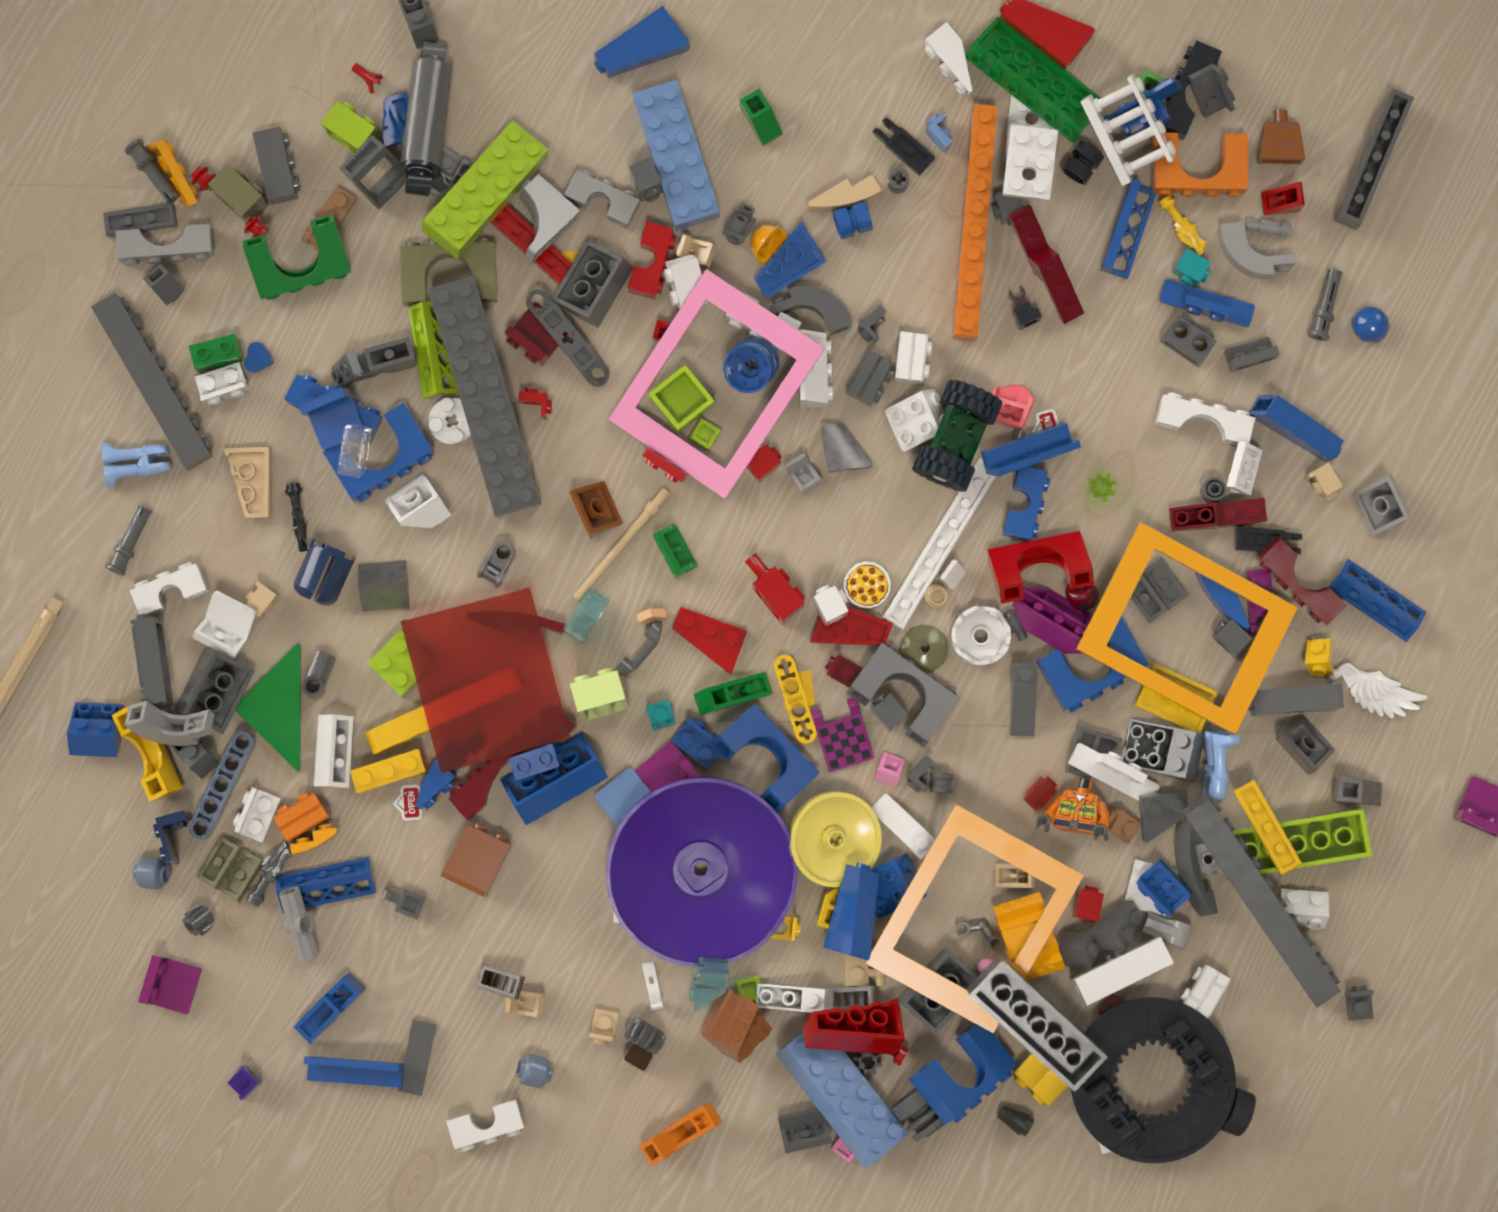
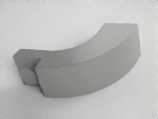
[1218,222,1297,279]
[124,701,215,746]

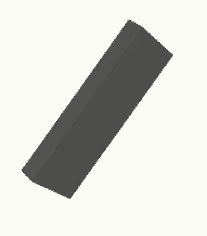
[103,203,177,237]
[398,1020,437,1096]

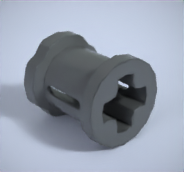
[887,168,909,194]

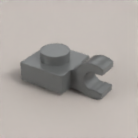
[382,889,426,920]

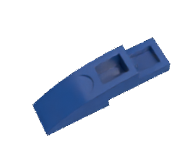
[416,731,486,810]

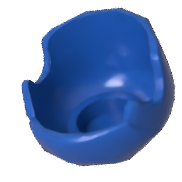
[1352,307,1390,343]

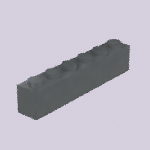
[1335,89,1414,230]

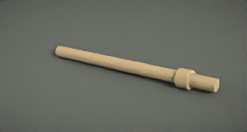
[572,488,670,602]

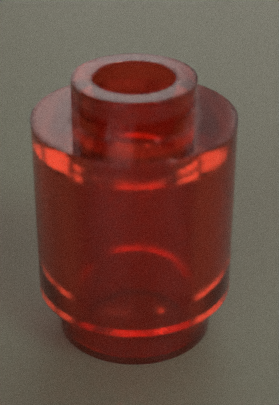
[1023,776,1058,812]

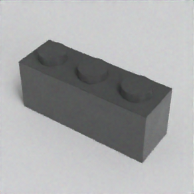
[252,126,300,205]

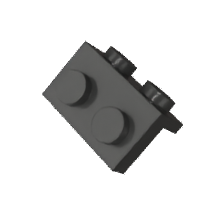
[778,1108,833,1154]

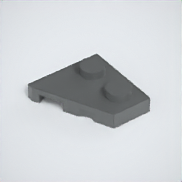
[1065,726,1122,778]
[1139,789,1188,842]

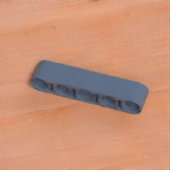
[189,731,256,840]

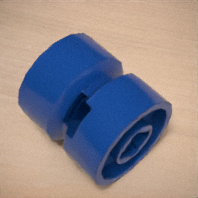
[832,201,873,240]

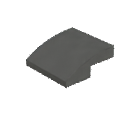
[1130,557,1190,623]

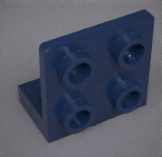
[153,810,192,865]

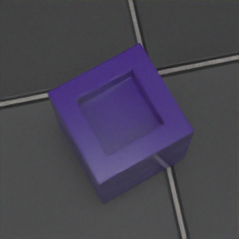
[227,1065,262,1100]

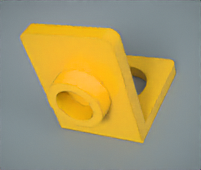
[770,916,801,941]

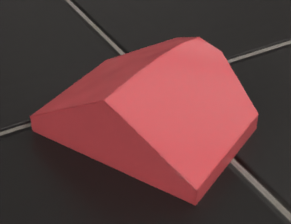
[991,385,1035,429]

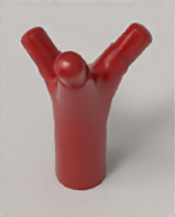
[351,63,383,93]

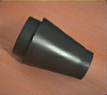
[998,1106,1035,1137]

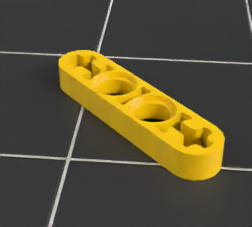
[774,655,817,744]

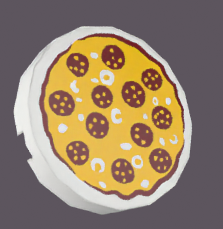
[844,561,891,609]

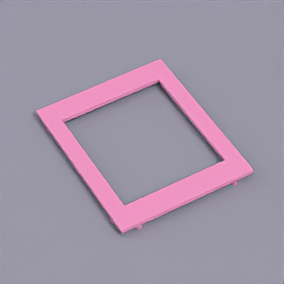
[609,269,825,499]

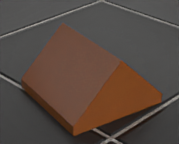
[569,481,623,538]

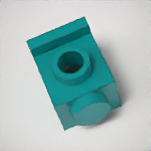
[646,700,676,731]

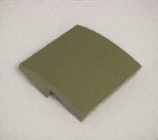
[196,836,263,903]

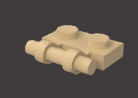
[844,938,888,986]

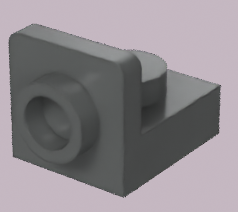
[858,305,887,344]
[907,755,934,793]
[1345,985,1374,1021]

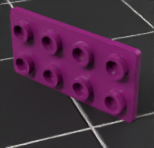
[635,742,701,791]

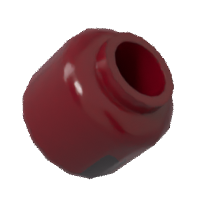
[1065,583,1099,611]

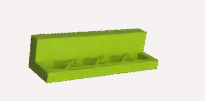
[408,301,458,399]

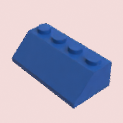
[500,732,609,825]

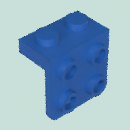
[299,385,365,450]
[870,853,927,918]

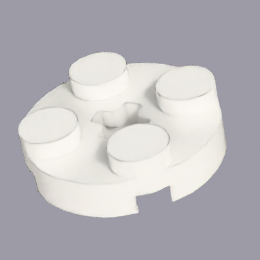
[428,398,471,445]

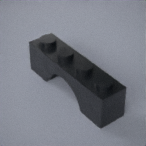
[1164,40,1222,140]

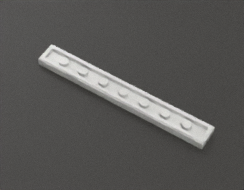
[882,458,996,630]

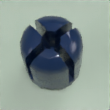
[294,539,356,606]

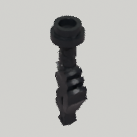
[285,483,308,552]

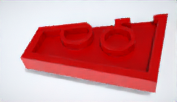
[810,606,893,646]
[673,607,747,675]

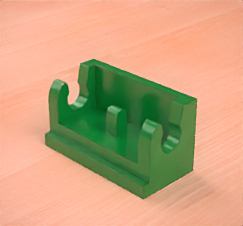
[653,524,698,578]

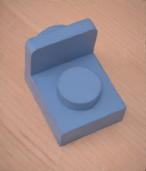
[925,112,953,153]

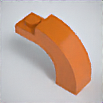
[639,1102,722,1166]

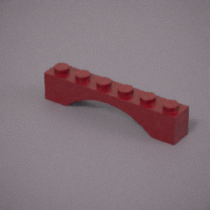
[448,705,576,821]

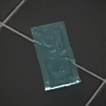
[563,588,609,644]

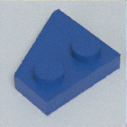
[382,92,408,148]

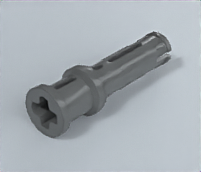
[125,139,180,204]
[1308,269,1343,341]
[105,505,152,577]

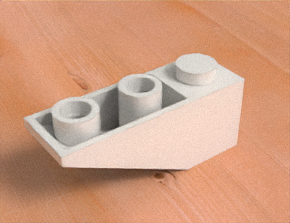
[924,22,972,98]
[756,984,834,1012]

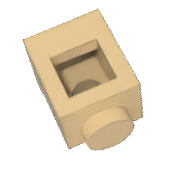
[1305,462,1343,502]
[245,581,279,619]

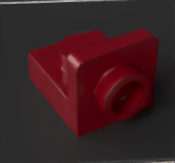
[825,653,862,688]

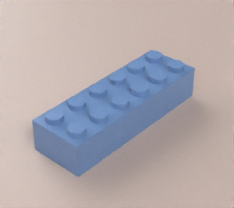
[632,80,720,231]
[775,1031,908,1168]

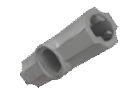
[279,887,319,961]

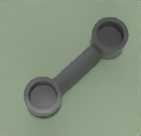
[614,621,662,676]

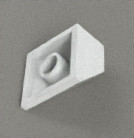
[384,473,451,528]

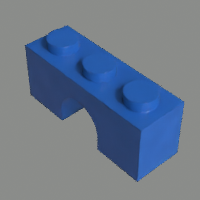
[1002,466,1050,542]

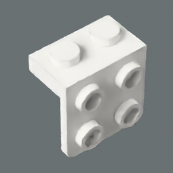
[885,389,945,451]
[192,591,256,660]

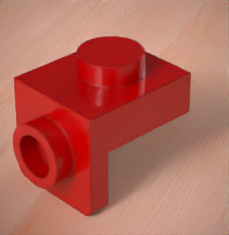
[518,388,552,420]

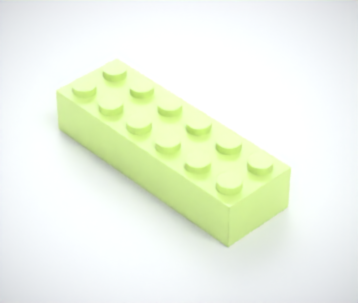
[570,668,629,721]

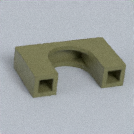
[400,239,498,306]

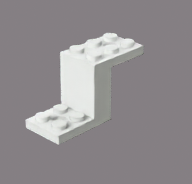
[1002,95,1058,202]

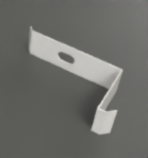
[642,961,663,1011]

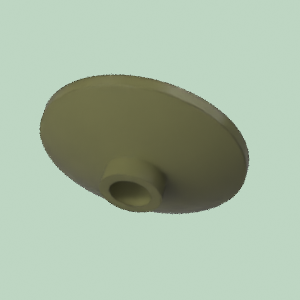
[901,625,948,673]

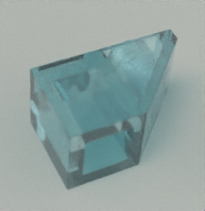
[689,957,729,1011]

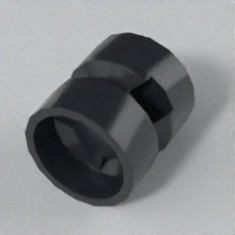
[1061,141,1104,185]

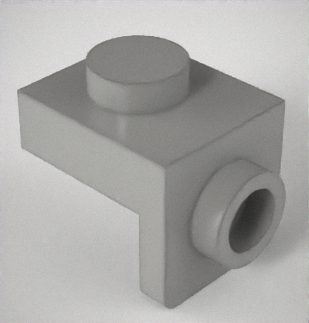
[785,453,823,496]

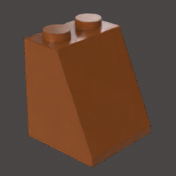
[440,823,511,897]

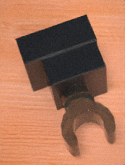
[1008,286,1042,330]

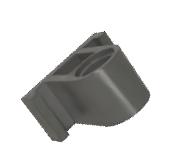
[331,351,381,388]

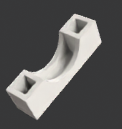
[1154,393,1255,446]

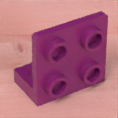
[1454,776,1498,838]
[138,955,202,1014]

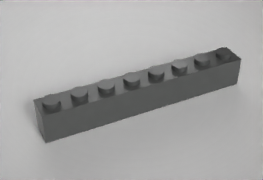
[91,293,213,471]

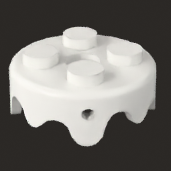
[951,606,1011,666]

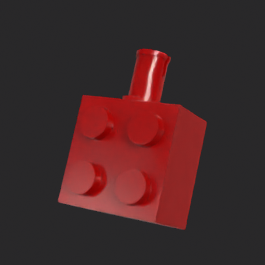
[745,553,805,625]

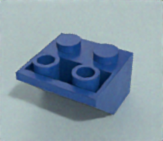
[67,702,123,757]

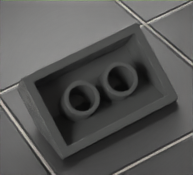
[552,240,633,328]
[174,647,255,734]
[897,947,978,1035]

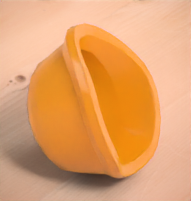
[750,225,787,264]

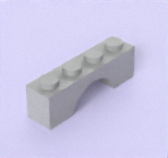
[115,224,215,266]

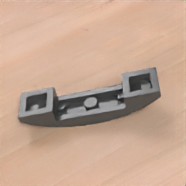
[1175,821,1218,916]

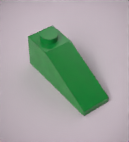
[693,672,773,717]

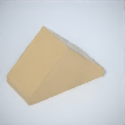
[995,864,1035,888]

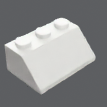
[799,330,833,408]

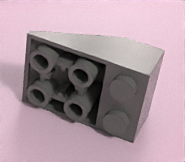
[1121,719,1205,783]

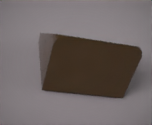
[624,1044,653,1071]

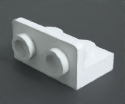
[194,362,249,406]
[1227,441,1263,495]
[233,787,282,843]

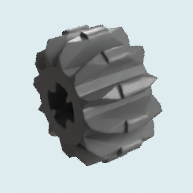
[624,1018,667,1054]

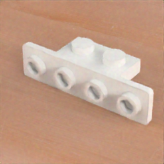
[1068,743,1160,801]

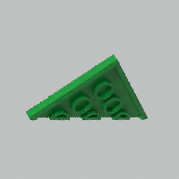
[235,643,301,772]

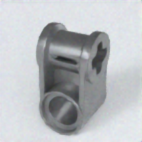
[477,542,516,588]

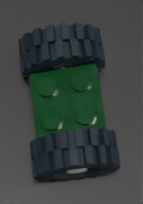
[912,379,1003,492]

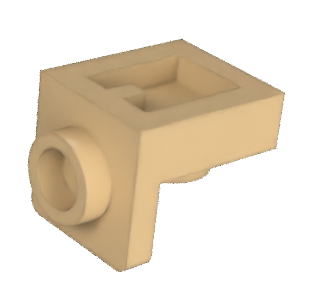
[589,1008,619,1045]

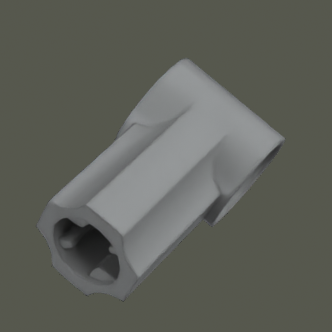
[1141,912,1193,949]

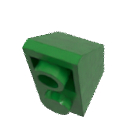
[739,88,783,146]

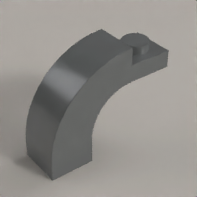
[769,286,852,336]

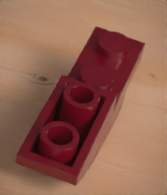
[1169,498,1268,532]

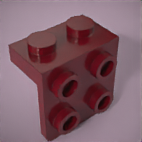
[504,302,568,366]

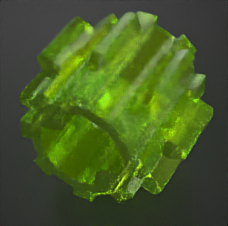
[1087,472,1117,502]

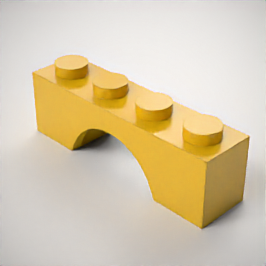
[112,706,183,802]

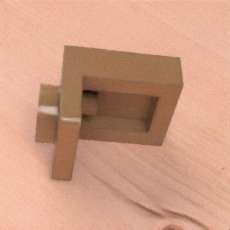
[1108,805,1141,844]

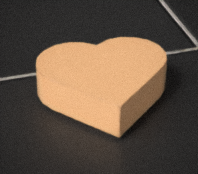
[637,608,669,625]

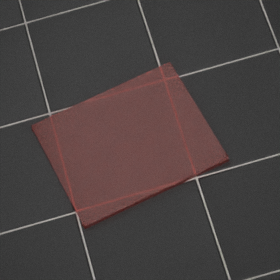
[400,588,571,773]

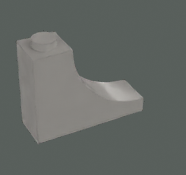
[519,174,580,265]

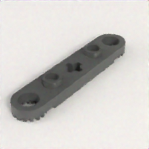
[526,289,609,387]

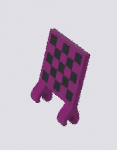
[811,698,874,772]

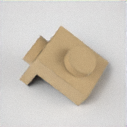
[676,234,717,268]
[505,989,545,1018]

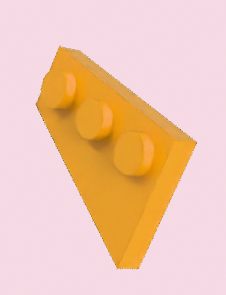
[146,139,197,207]

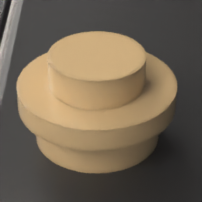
[924,584,948,608]

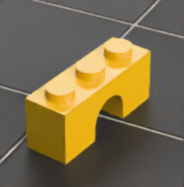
[350,749,428,795]

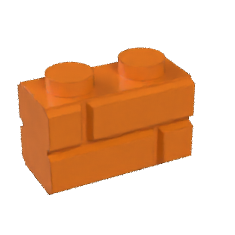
[273,791,331,842]

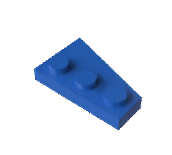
[754,221,826,299]

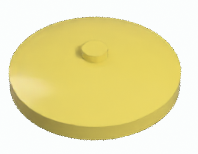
[789,791,882,887]

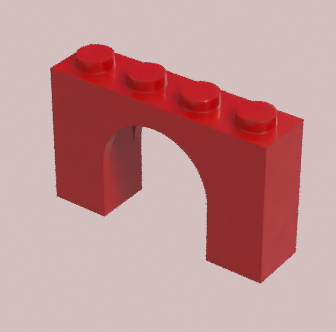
[987,531,1094,604]

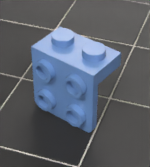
[595,768,650,827]

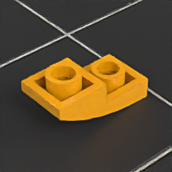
[290,824,339,855]

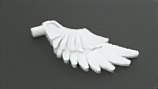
[1328,663,1427,719]

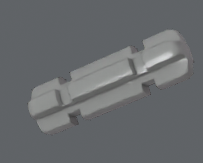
[1245,218,1292,237]

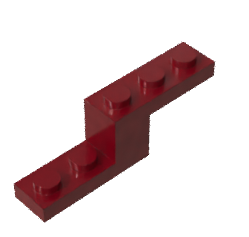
[1008,204,1084,324]

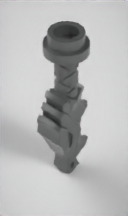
[246,841,293,907]

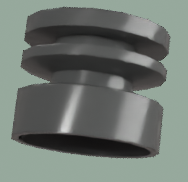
[890,1087,944,1142]

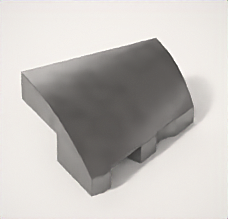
[430,147,474,198]
[821,424,873,473]

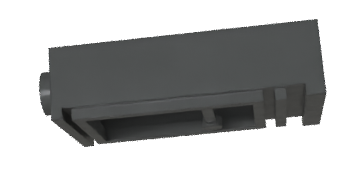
[130,613,174,707]

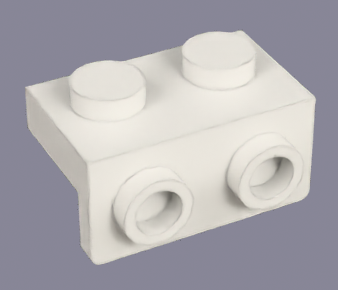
[1279,888,1329,930]

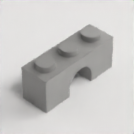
[564,170,640,229]

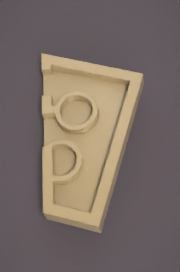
[223,447,272,519]

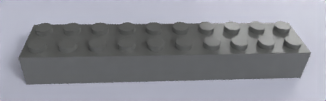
[428,275,541,517]

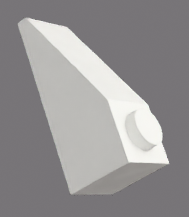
[871,793,935,860]

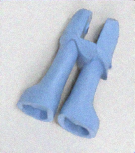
[101,443,171,488]
[1203,730,1241,800]

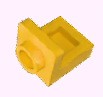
[1305,638,1334,677]

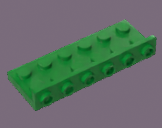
[965,17,1101,143]

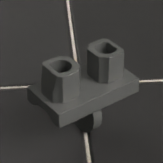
[722,204,757,245]

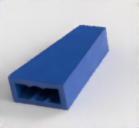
[594,6,690,78]
[1249,395,1344,461]
[823,862,879,961]

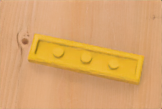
[1232,780,1302,875]

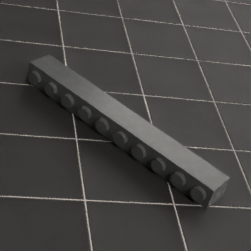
[1181,795,1341,1008]

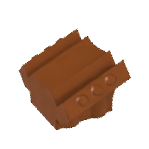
[701,985,773,1063]

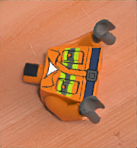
[1036,778,1111,841]

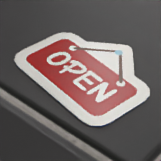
[1032,409,1059,433]
[393,785,422,821]

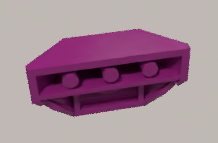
[1012,586,1092,654]

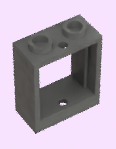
[339,135,407,210]

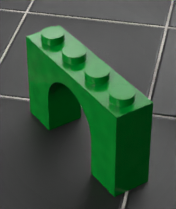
[242,214,351,300]

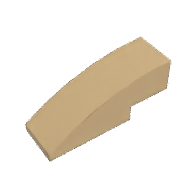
[807,175,882,212]

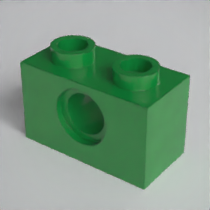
[189,334,244,373]

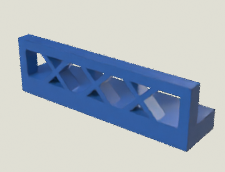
[1101,179,1156,279]
[981,422,1081,477]
[1329,559,1426,642]
[275,857,376,913]
[304,1056,405,1088]

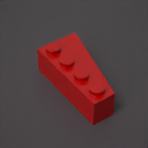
[802,999,905,1055]

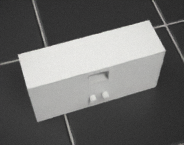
[1070,937,1174,1006]

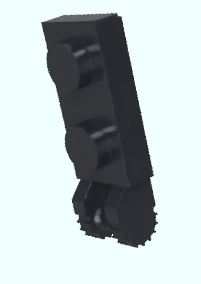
[872,117,935,177]
[1235,526,1302,555]

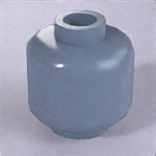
[133,857,171,890]
[516,1054,553,1088]

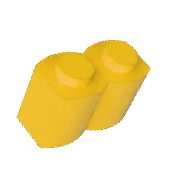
[1013,1053,1068,1106]

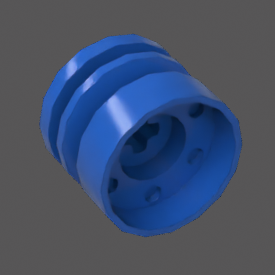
[723,337,780,394]

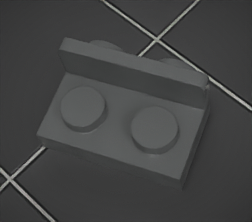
[1188,63,1235,118]
[1224,337,1280,372]

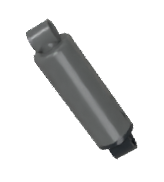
[399,41,452,197]

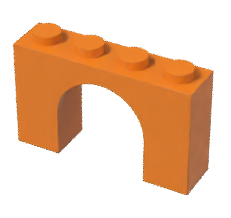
[1151,133,1249,198]

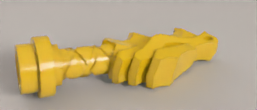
[1159,195,1208,256]

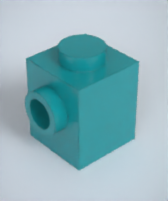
[1172,249,1211,287]

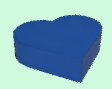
[244,342,274,373]

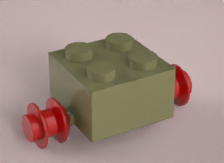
[191,164,269,238]

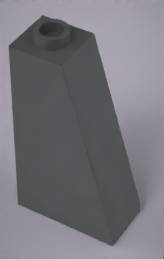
[1247,684,1344,716]

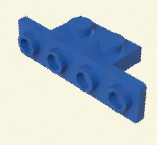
[1103,78,1182,138]
[1159,280,1255,327]

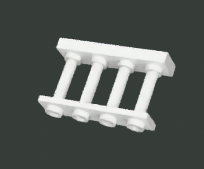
[1081,74,1177,186]

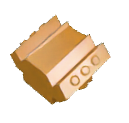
[993,892,1065,980]

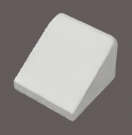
[939,559,966,590]

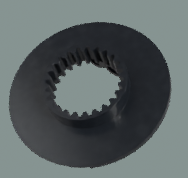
[1071,997,1236,1164]

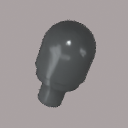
[1004,609,1028,642]

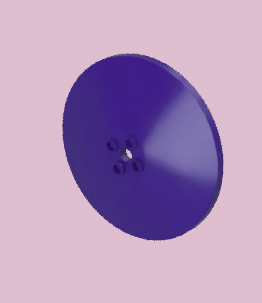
[606,776,798,967]

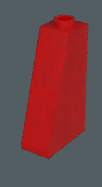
[999,0,1096,70]

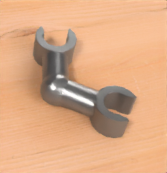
[956,920,1003,951]

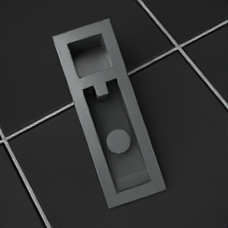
[1010,663,1038,736]

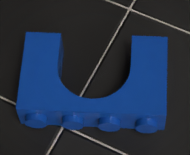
[323,403,435,503]
[1036,617,1148,713]
[710,704,820,813]
[909,1024,1017,1125]

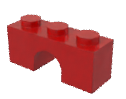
[628,221,677,300]

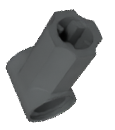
[302,650,337,700]

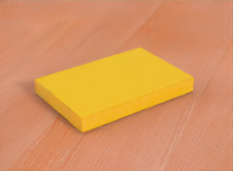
[1134,663,1219,734]

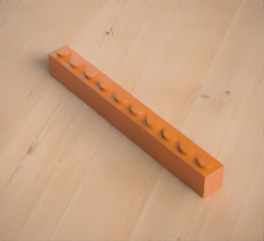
[952,104,998,341]

